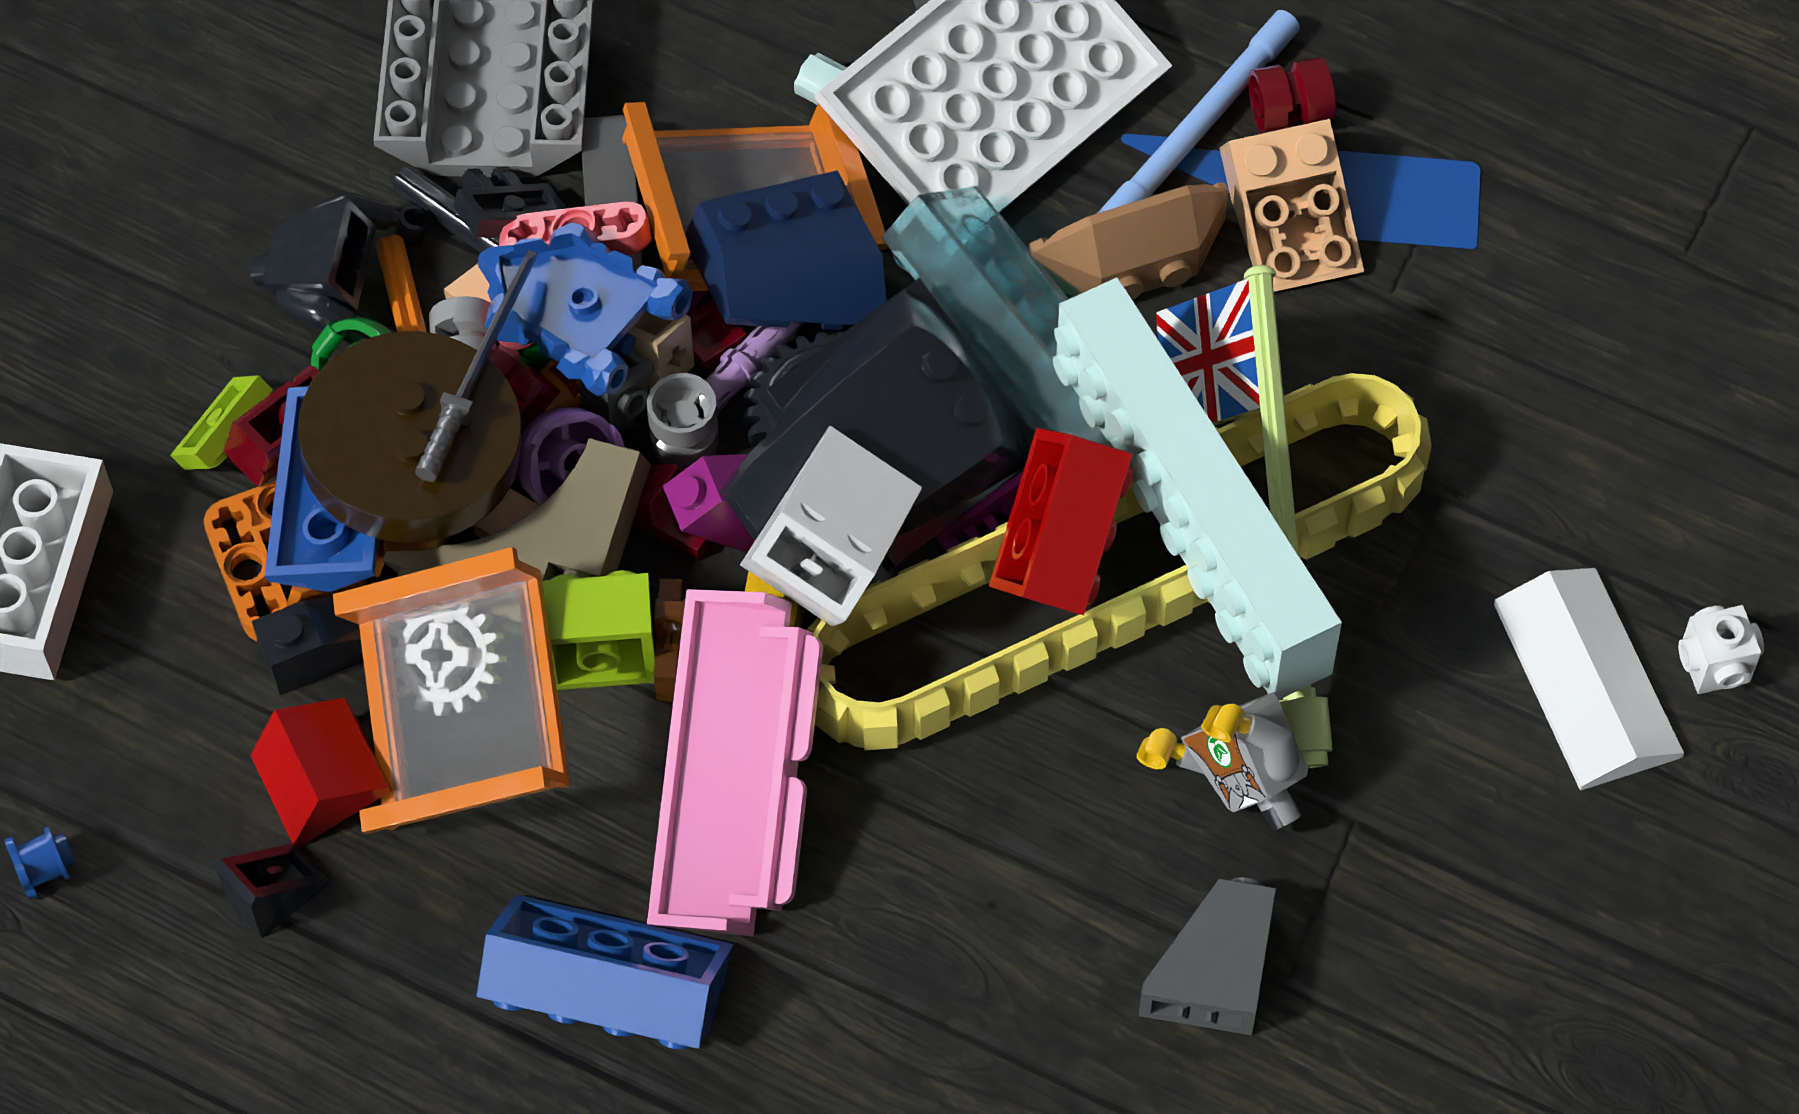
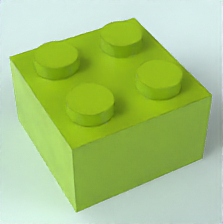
[542,570,655,690]

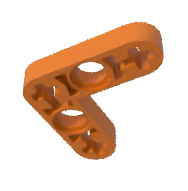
[204,480,287,641]

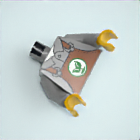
[1137,692,1308,831]

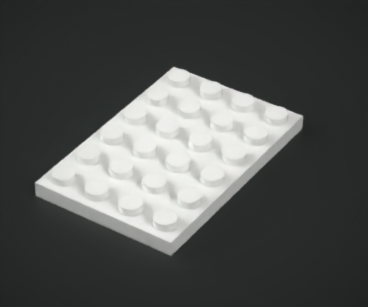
[814,0,1172,254]

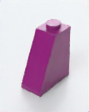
[663,454,755,553]

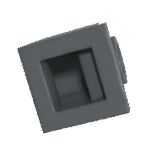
[579,349,655,431]

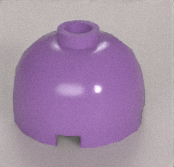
[517,407,625,506]

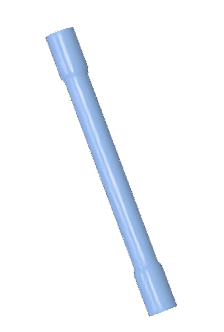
[1098,10,1300,213]

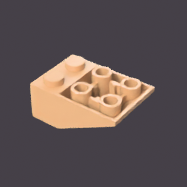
[1219,119,1364,292]

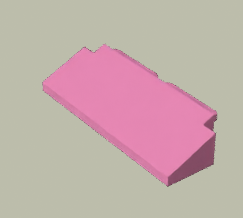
[647,589,823,937]

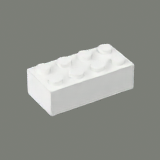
[0,443,113,681]

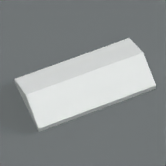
[1494,568,1684,791]

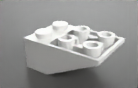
[740,426,922,627]

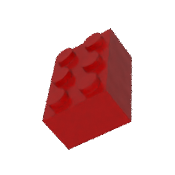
[989,428,1133,616]

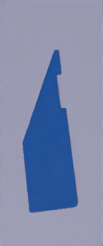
[1121,134,1480,249]

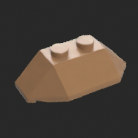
[1028,183,1229,300]

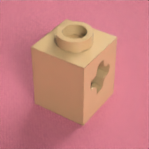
[627,311,695,389]

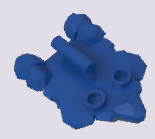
[478,222,693,396]

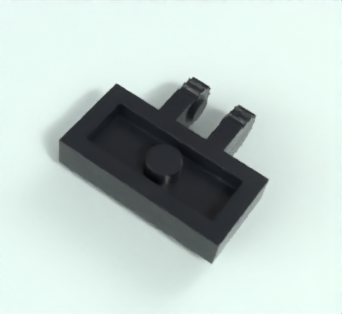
[453,166,567,238]

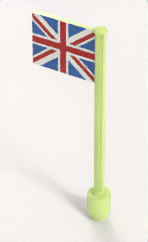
[1156,265,1333,768]

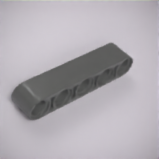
[582,115,643,269]

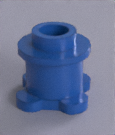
[4,826,76,900]

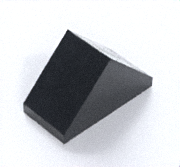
[215,843,329,938]

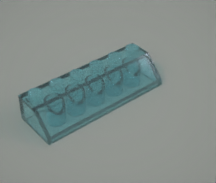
[882,186,1106,445]

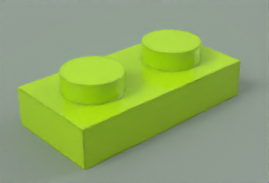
[170,375,273,470]

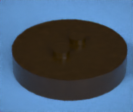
[298,331,521,542]

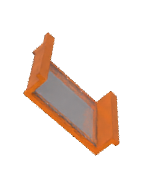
[622,102,889,292]
[333,547,570,834]

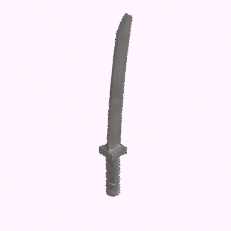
[415,250,538,482]

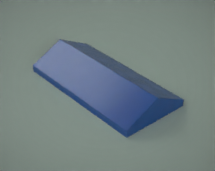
[265,386,379,592]

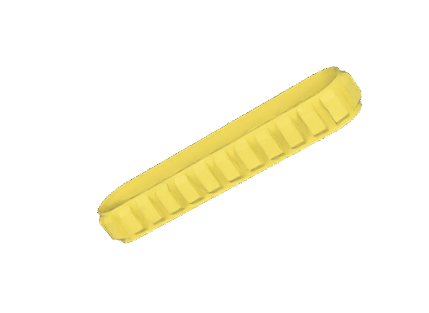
[807,373,1431,751]

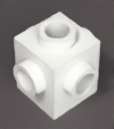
[1678,605,1764,694]

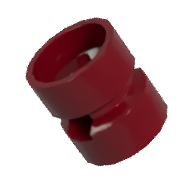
[1248,57,1336,134]

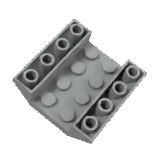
[374,0,594,178]

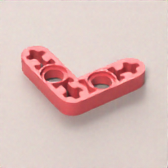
[498,202,653,350]

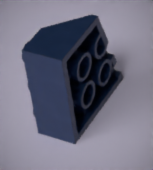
[685,170,887,330]

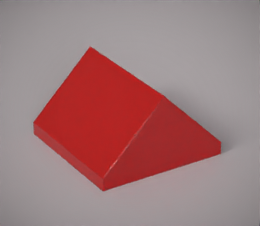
[250,698,392,847]

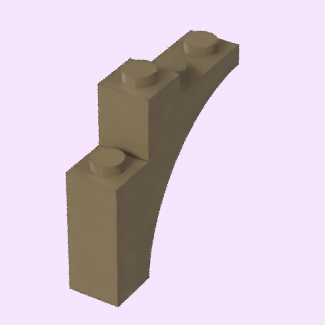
[383,438,651,639]

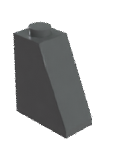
[1139,877,1276,1035]

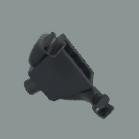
[249,193,425,345]

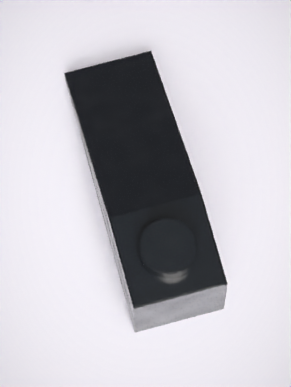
[251,596,430,695]

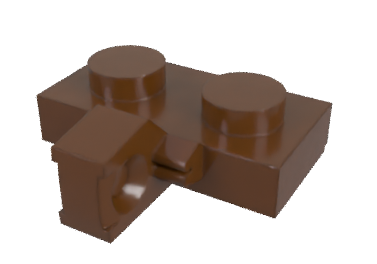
[654,579,685,702]

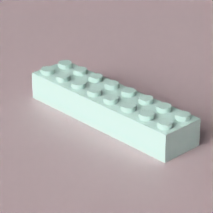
[1053,277,1342,700]

